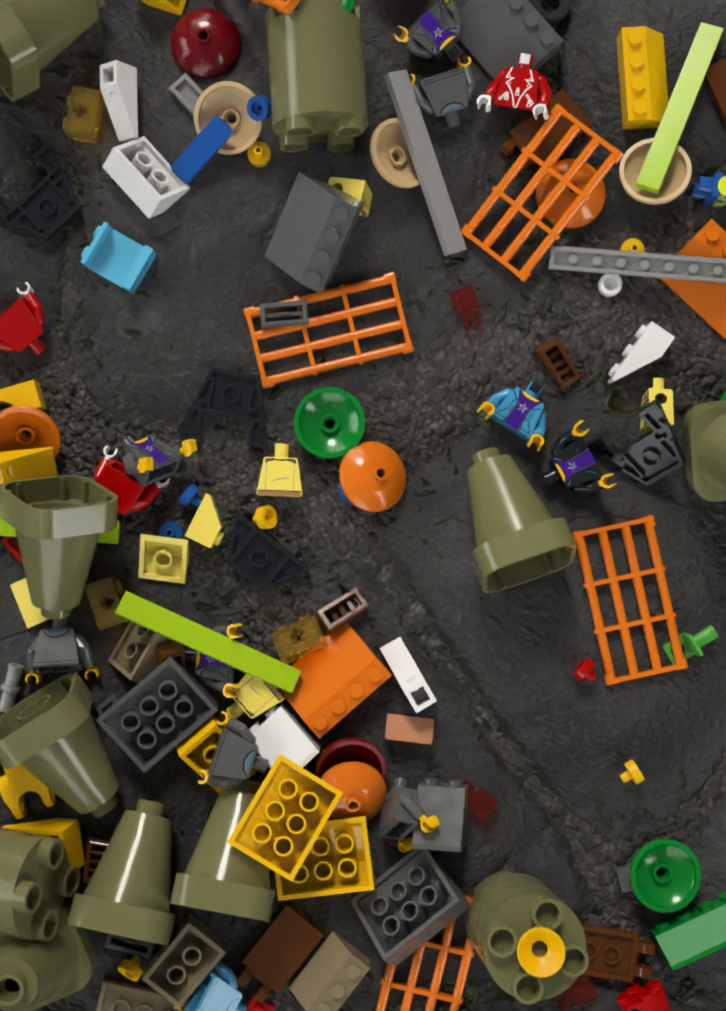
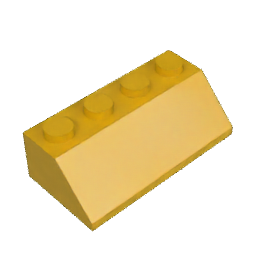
[616,26,668,130]

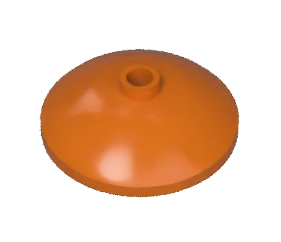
[535,159,605,229]
[0,406,61,458]
[339,441,406,512]
[320,761,387,821]

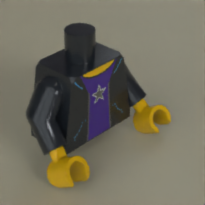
[541,420,617,494]

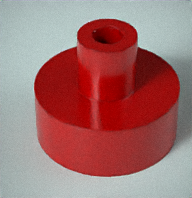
[572,657,597,682]

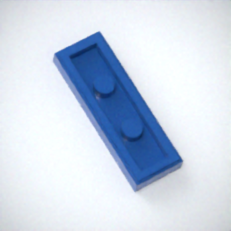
[170,115,235,184]

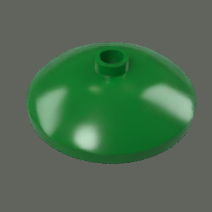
[294,387,365,458]
[629,838,701,913]

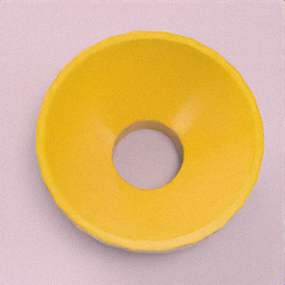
[517,927,566,978]

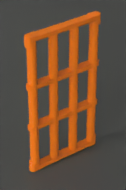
[461,104,624,282]
[244,271,414,389]
[572,515,688,686]
[376,895,475,1011]

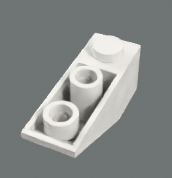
[100,60,138,142]
[607,321,675,384]
[380,637,437,713]

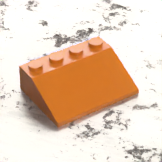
[659,218,726,339]
[279,623,392,739]

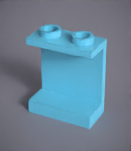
[80,221,157,295]

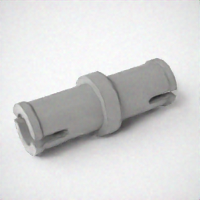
[0,663,24,713]

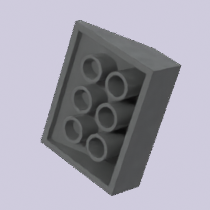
[458,0,563,80]
[265,170,364,294]
[96,656,218,773]
[350,849,471,966]

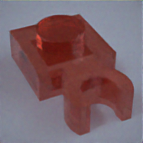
[449,285,482,330]
[463,779,500,821]
[553,974,598,1011]

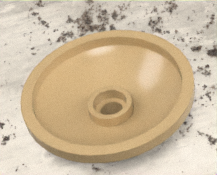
[194,81,263,155]
[370,118,420,188]
[619,138,692,205]

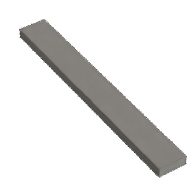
[384,69,467,257]
[549,245,726,283]

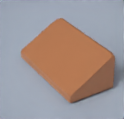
[385,713,434,745]

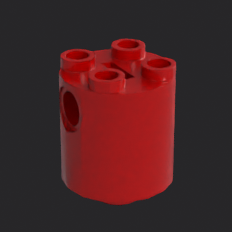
[616,979,672,1011]

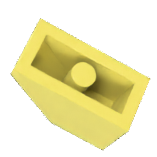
[185,493,224,549]

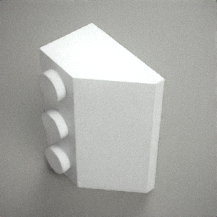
[102,136,190,219]

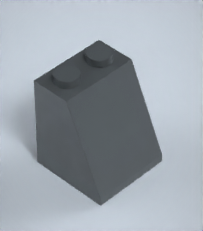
[412,778,469,852]

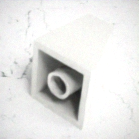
[249,704,321,769]

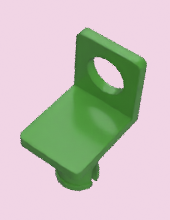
[662,625,719,665]

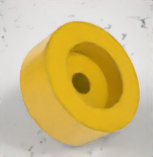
[247,141,271,167]
[620,238,645,252]
[252,505,278,530]
[619,759,645,785]
[117,955,143,981]

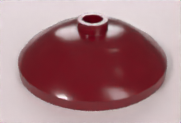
[171,8,241,79]
[314,738,386,779]

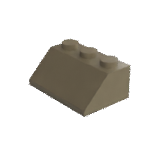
[108,621,171,683]
[142,913,226,1008]
[289,930,370,1011]

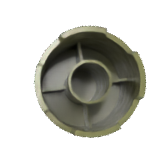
[265,0,368,152]
[0,828,81,942]
[465,870,589,1005]

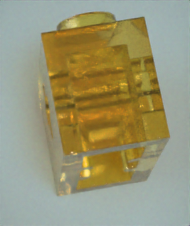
[62,86,105,144]
[85,576,129,631]
[271,615,329,664]

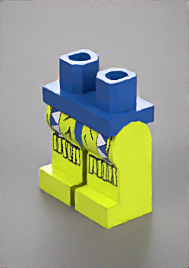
[691,172,726,208]

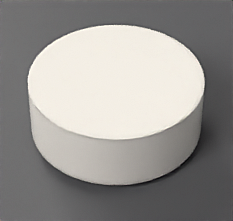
[598,274,622,297]

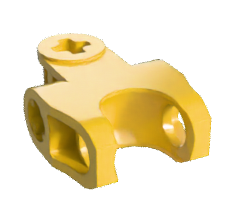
[0,763,57,820]

